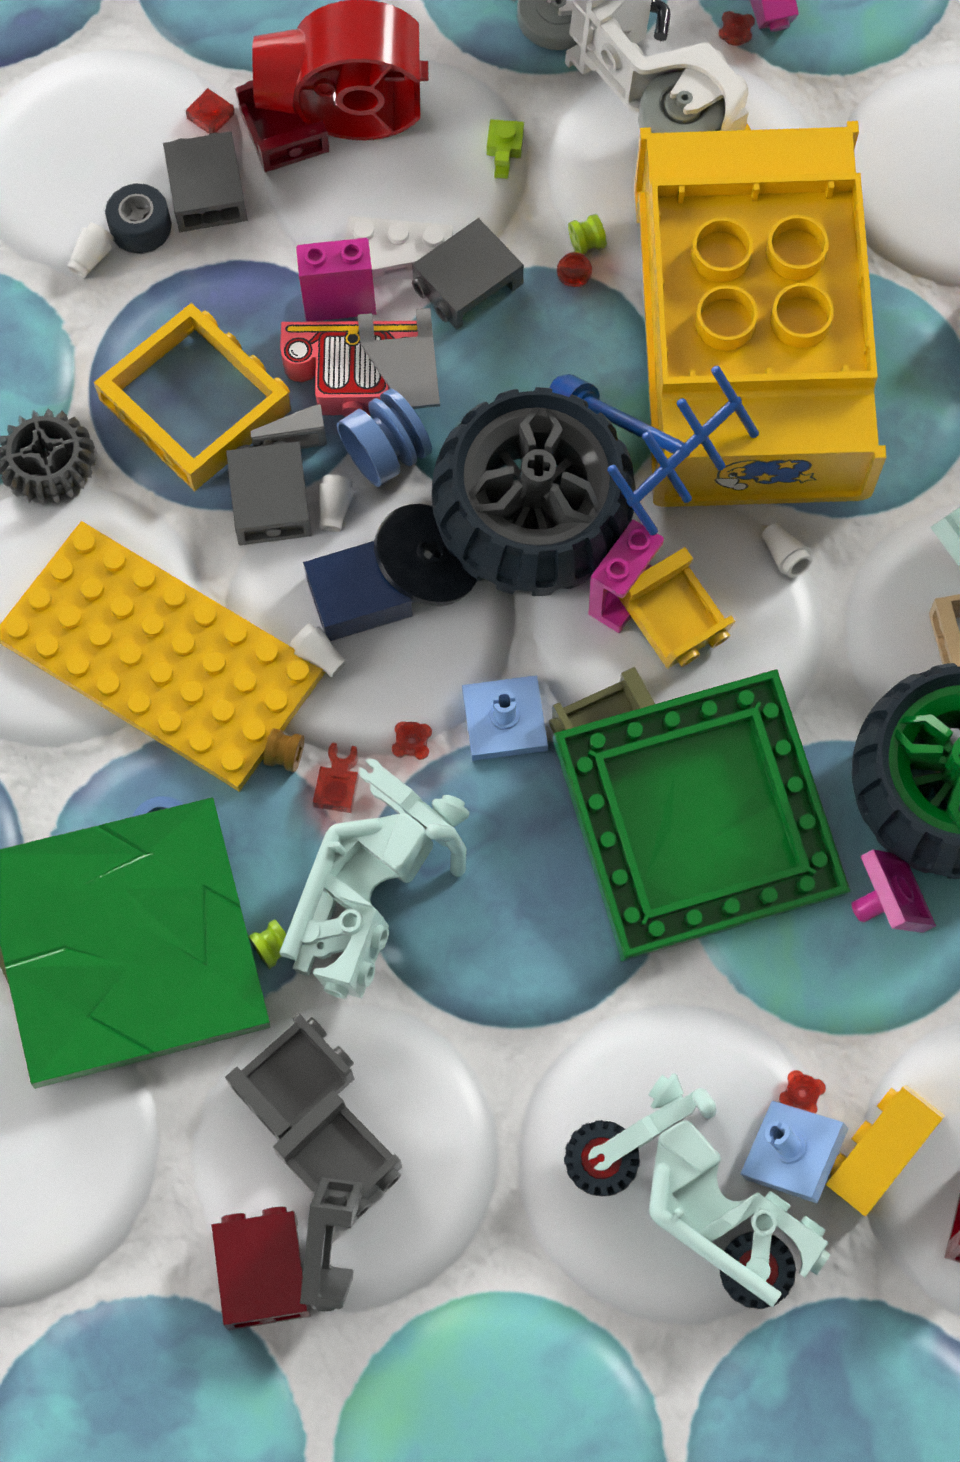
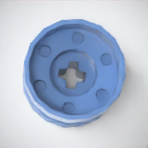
[337,388,432,487]

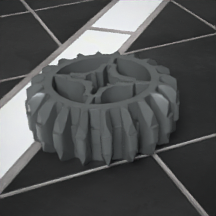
[0,408,96,506]

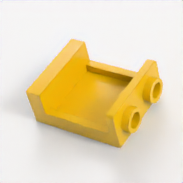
[617,547,736,669]

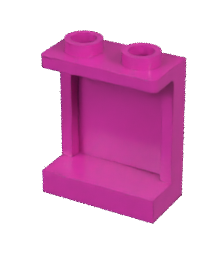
[296,238,377,322]
[588,519,664,633]

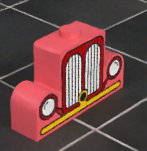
[280,321,418,417]

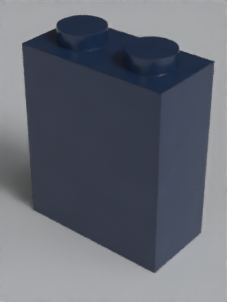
[303,541,416,641]

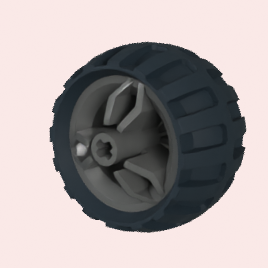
[431,387,636,597]

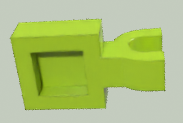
[487,119,524,179]

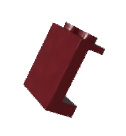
[235,80,330,173]
[211,1206,311,1331]

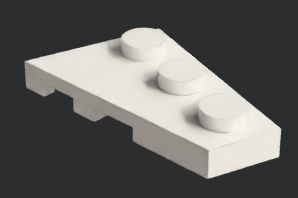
[345,216,453,277]

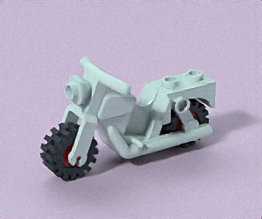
[564,1073,831,1309]

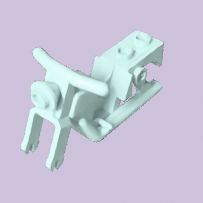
[279,759,470,999]

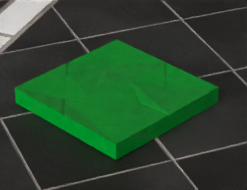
[552,669,851,962]
[0,797,270,1089]

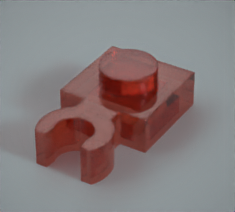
[313,742,359,813]

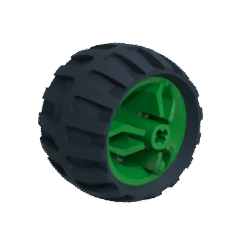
[852,663,960,879]

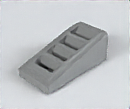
[251,404,327,449]

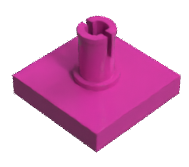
[851,849,936,933]

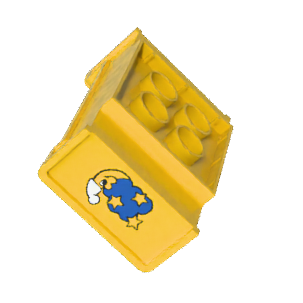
[634,121,887,507]

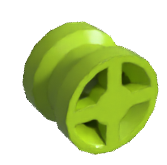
[568,214,607,256]
[248,919,286,970]

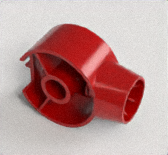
[252,0,429,140]

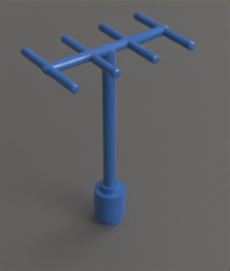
[550,365,759,536]

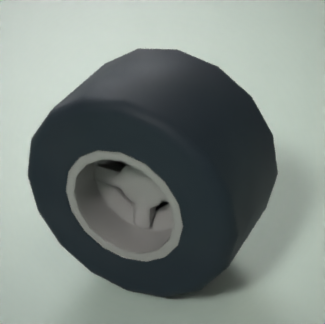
[105,183,172,254]

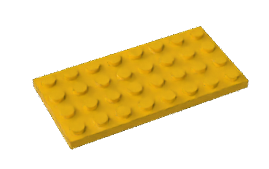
[0,521,326,792]

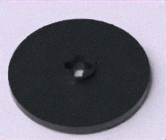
[374,504,477,606]

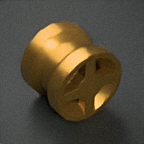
[264,728,305,772]

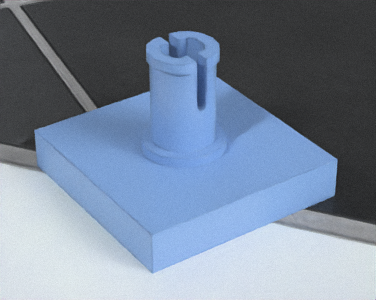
[462,675,548,761]
[740,1101,849,1203]

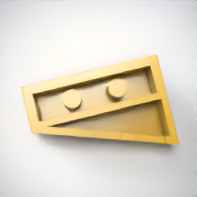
[826,1085,945,1217]

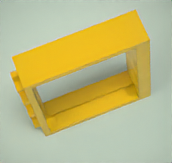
[94,303,291,491]

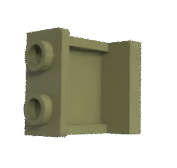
[549,667,655,734]

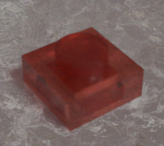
[185,88,235,134]

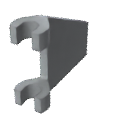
[358,308,440,409]

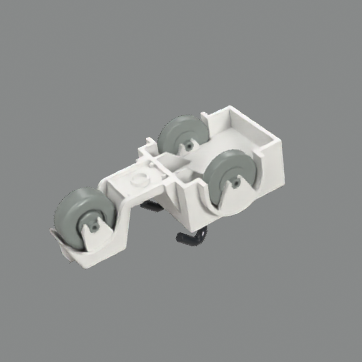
[512,0,749,133]

